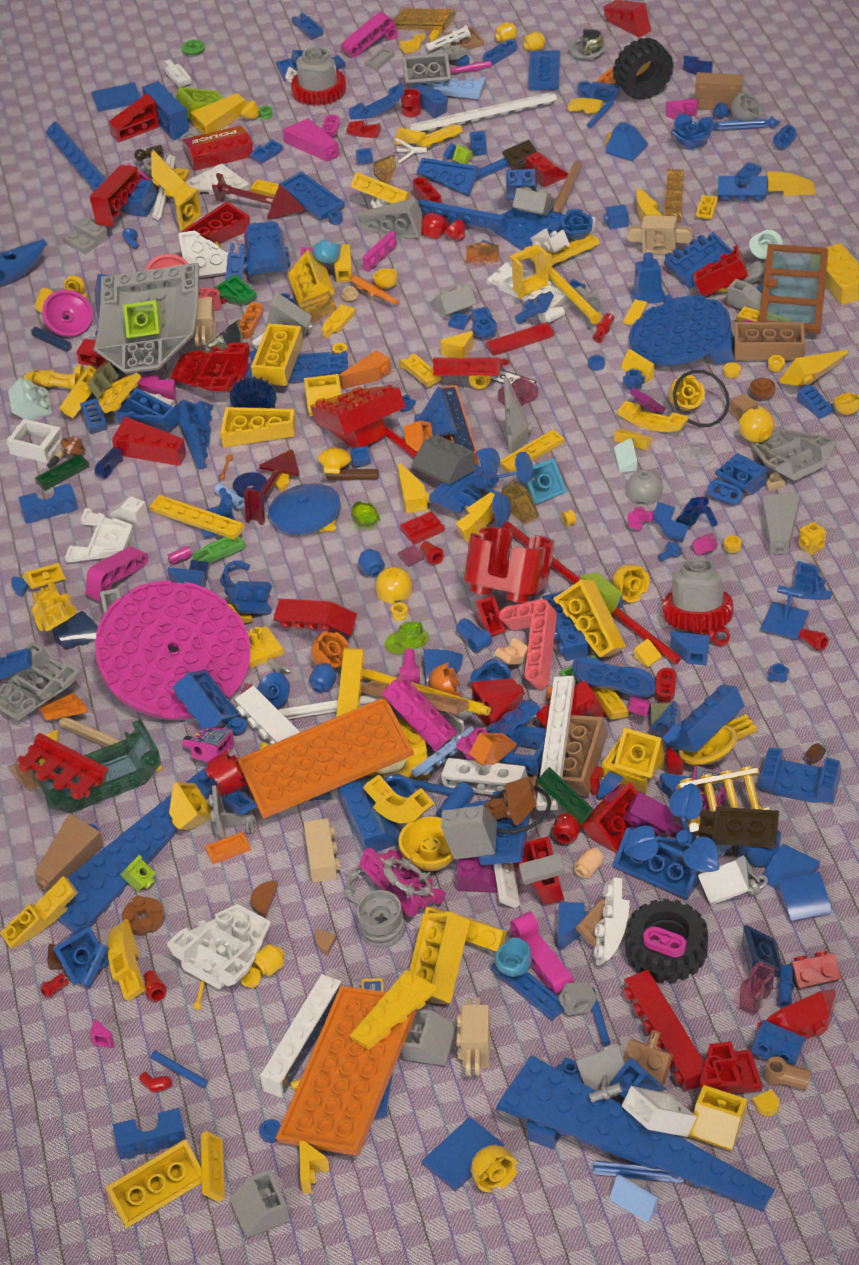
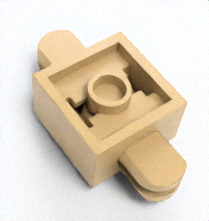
[627,216,693,255]
[191,297,216,346]
[457,998,490,1076]

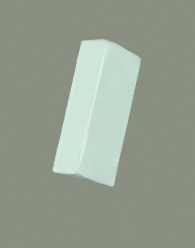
[614,438,637,473]

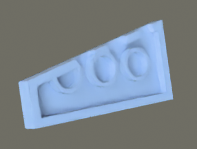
[422,77,486,99]
[411,726,474,777]

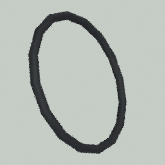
[673,370,730,427]
[485,786,552,834]

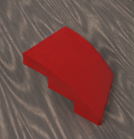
[699,1041,763,1093]

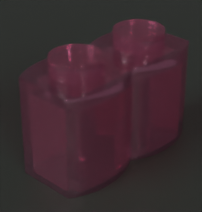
[498,377,538,406]
[739,962,775,1015]

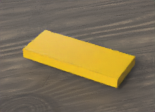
[623,299,648,326]

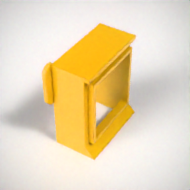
[509,244,552,299]
[602,736,664,794]

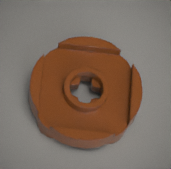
[122,895,165,936]

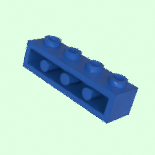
[543,591,588,661]
[526,1057,584,1150]

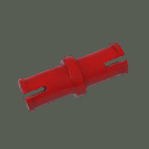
[592,313,615,343]

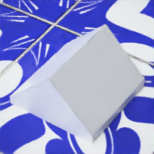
[698,855,749,905]

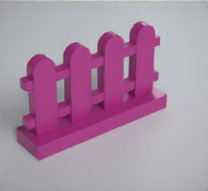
[359,848,446,917]

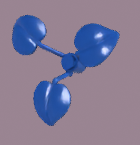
[474,448,533,528]
[624,783,719,872]

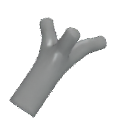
[267,658,291,673]

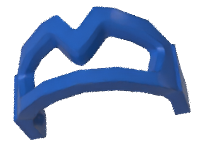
[220,561,250,588]

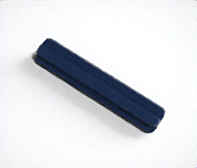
[31,326,72,352]

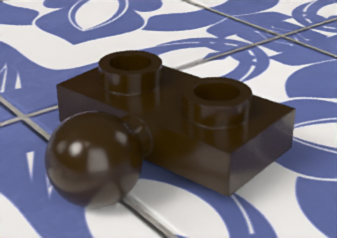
[134,145,164,161]

